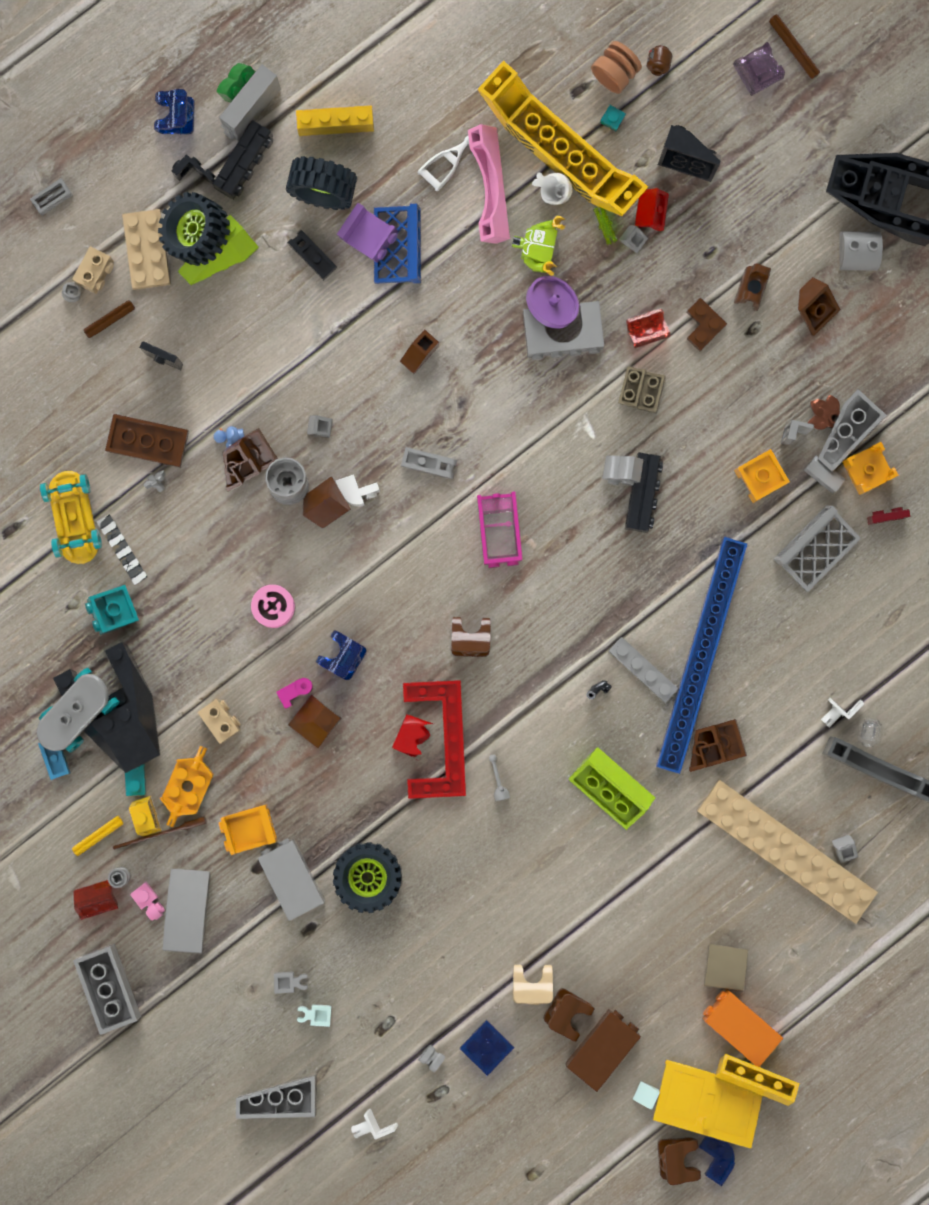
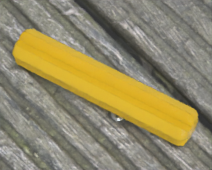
[72,816,124,856]

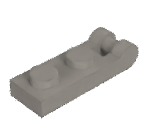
[401,447,457,479]

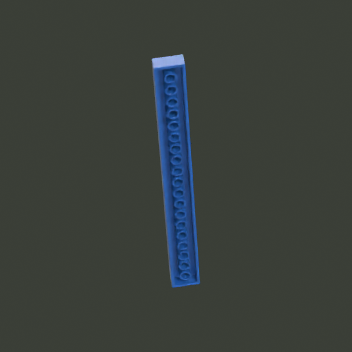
[656,537,747,774]

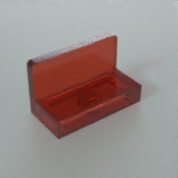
[73,880,118,920]

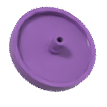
[526,276,579,329]

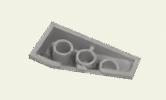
[818,389,887,472]

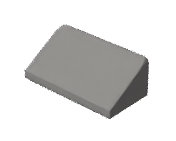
[804,455,845,494]

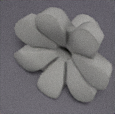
[144,470,166,492]

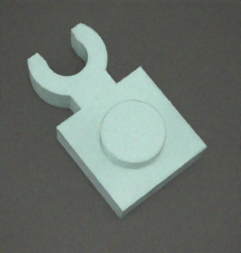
[297,1004,332,1027]

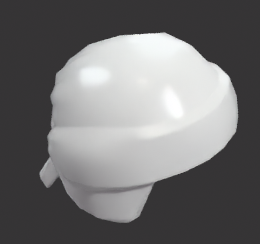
[532,172,572,205]

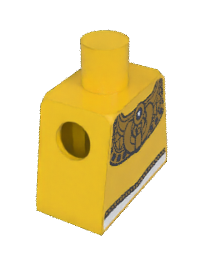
[129,796,162,837]

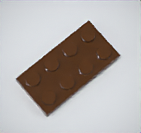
[105,414,189,468]

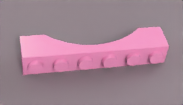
[468,124,510,244]

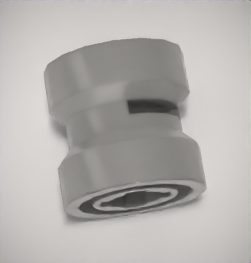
[108,867,131,888]
[418,1045,445,1072]

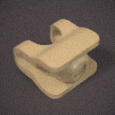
[513,965,553,1005]

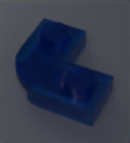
[699,1136,735,1186]

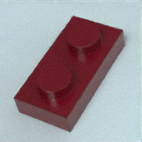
[867,507,911,525]

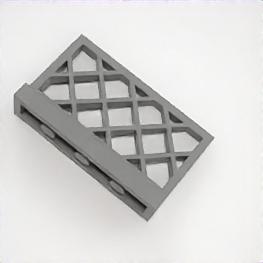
[774,505,861,592]

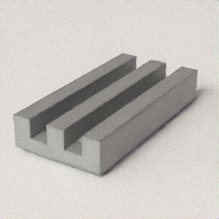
[30,178,73,216]

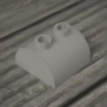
[839,231,883,271]

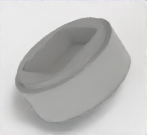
[62,282,82,302]

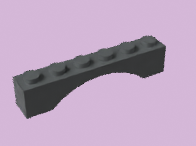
[822,737,929,803]

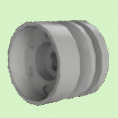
[265,457,309,505]

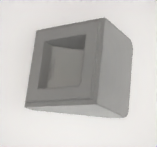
[619,225,648,253]
[307,415,332,438]
[832,835,858,864]

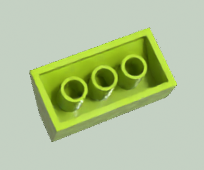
[568,747,656,830]

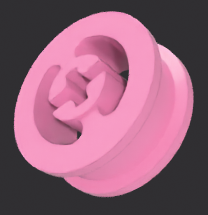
[251,585,295,628]

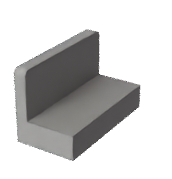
[781,420,814,446]

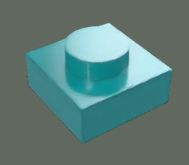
[600,105,626,132]

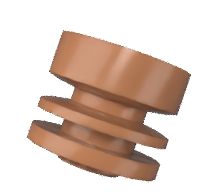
[591,41,642,94]

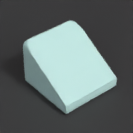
[633,1081,660,1110]

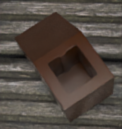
[400,329,439,374]

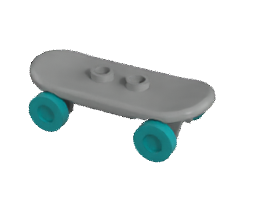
[37,668,120,753]

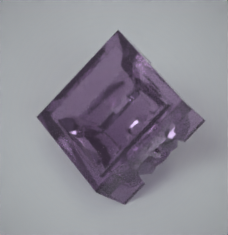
[733,42,785,96]

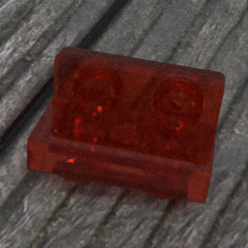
[626,309,671,348]

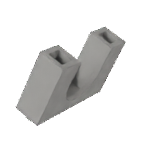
[523,301,604,360]

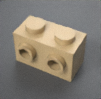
[72,246,114,294]
[198,699,241,744]

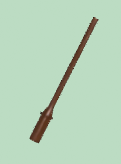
[113,816,207,850]

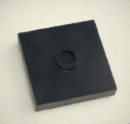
[139,341,183,371]

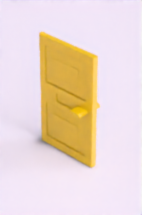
[653,1060,763,1149]

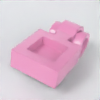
[130,882,165,921]

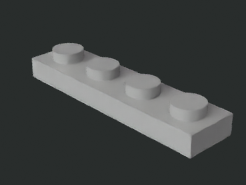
[609,637,678,703]

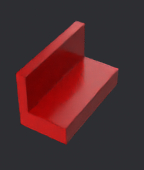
[635,188,669,231]

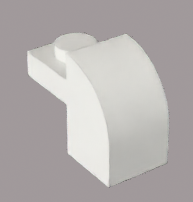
[336,474,380,506]

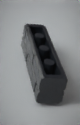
[212,120,273,200]
[625,452,663,533]

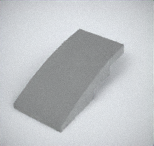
[163,869,210,954]

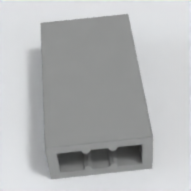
[219,64,281,141]
[258,838,325,921]

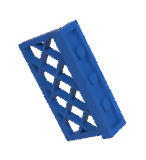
[374,203,421,284]

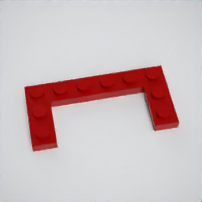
[403,680,466,799]

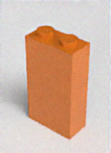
[703,989,784,1067]

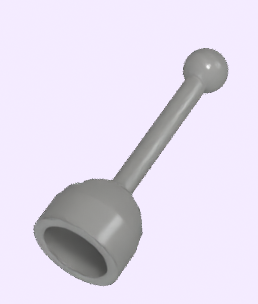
[489,755,510,802]

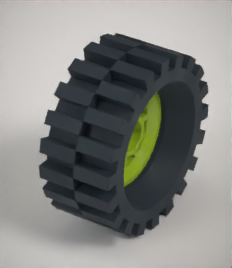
[285,156,357,210]
[158,192,230,266]
[333,842,402,913]

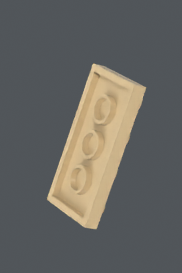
[122,209,171,290]

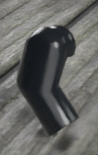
[586,680,612,700]

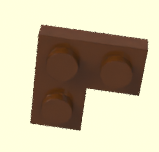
[686,298,727,352]

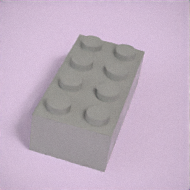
[73,943,141,1035]

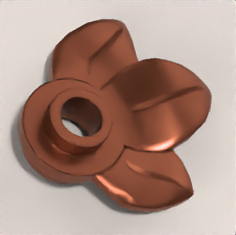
[808,395,840,430]

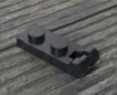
[287,230,337,281]

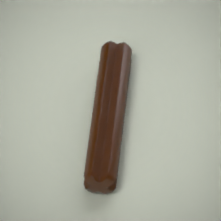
[83,300,135,338]

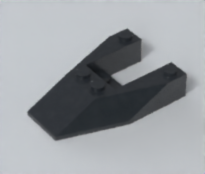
[826,153,929,246]
[53,642,161,773]

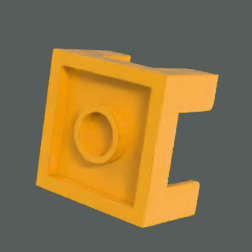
[842,442,899,495]
[734,449,790,503]

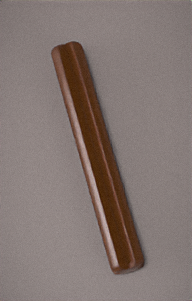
[769,14,820,79]

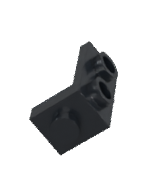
[171,154,216,185]

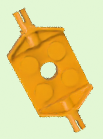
[160,746,214,828]

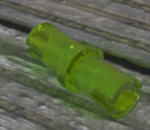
[593,207,618,245]

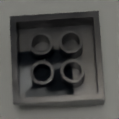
[657,125,721,182]

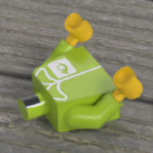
[512,216,565,276]

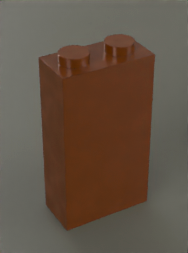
[565,1009,641,1092]

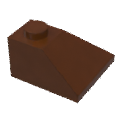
[798,277,841,336]
[288,695,342,748]

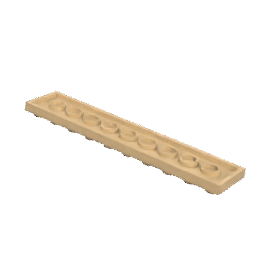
[697,780,878,924]

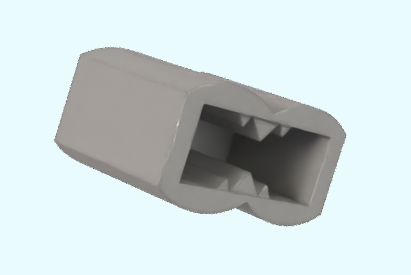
[602,456,643,486]

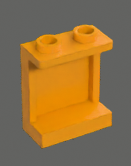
[219,804,278,855]

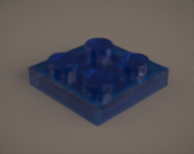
[459,1019,514,1076]

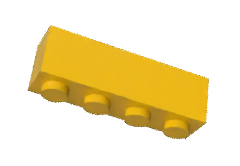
[296,105,374,136]
[715,1054,800,1106]

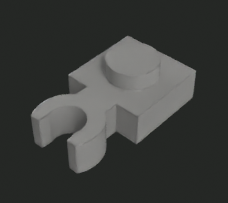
[274,972,308,993]

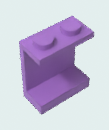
[337,203,398,263]

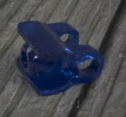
[154,89,195,135]
[316,630,367,680]

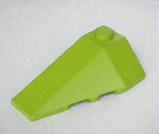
[178,215,259,286]

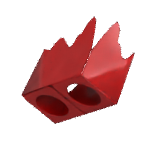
[392,714,433,761]

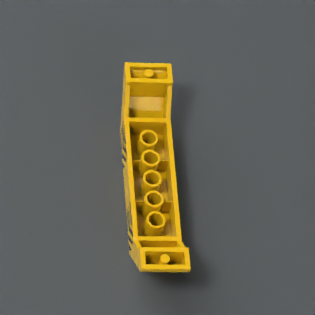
[478,61,648,216]

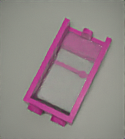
[477,491,523,568]

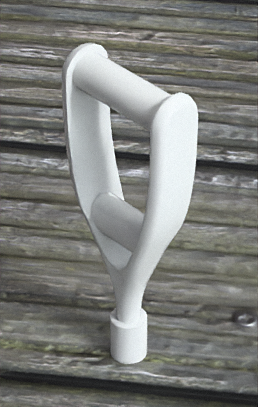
[418,136,469,191]

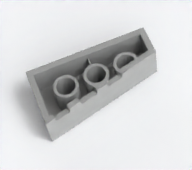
[236,1075,317,1119]

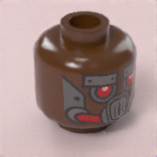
[646,45,673,76]

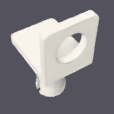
[821,698,864,728]
[351,1109,398,1139]

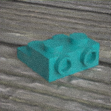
[85,585,139,635]

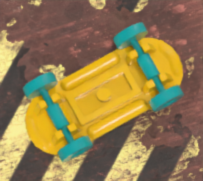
[40,471,102,564]

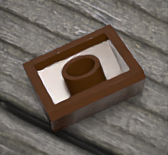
[303,477,351,529]

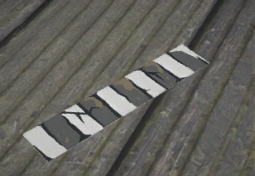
[97,514,147,585]

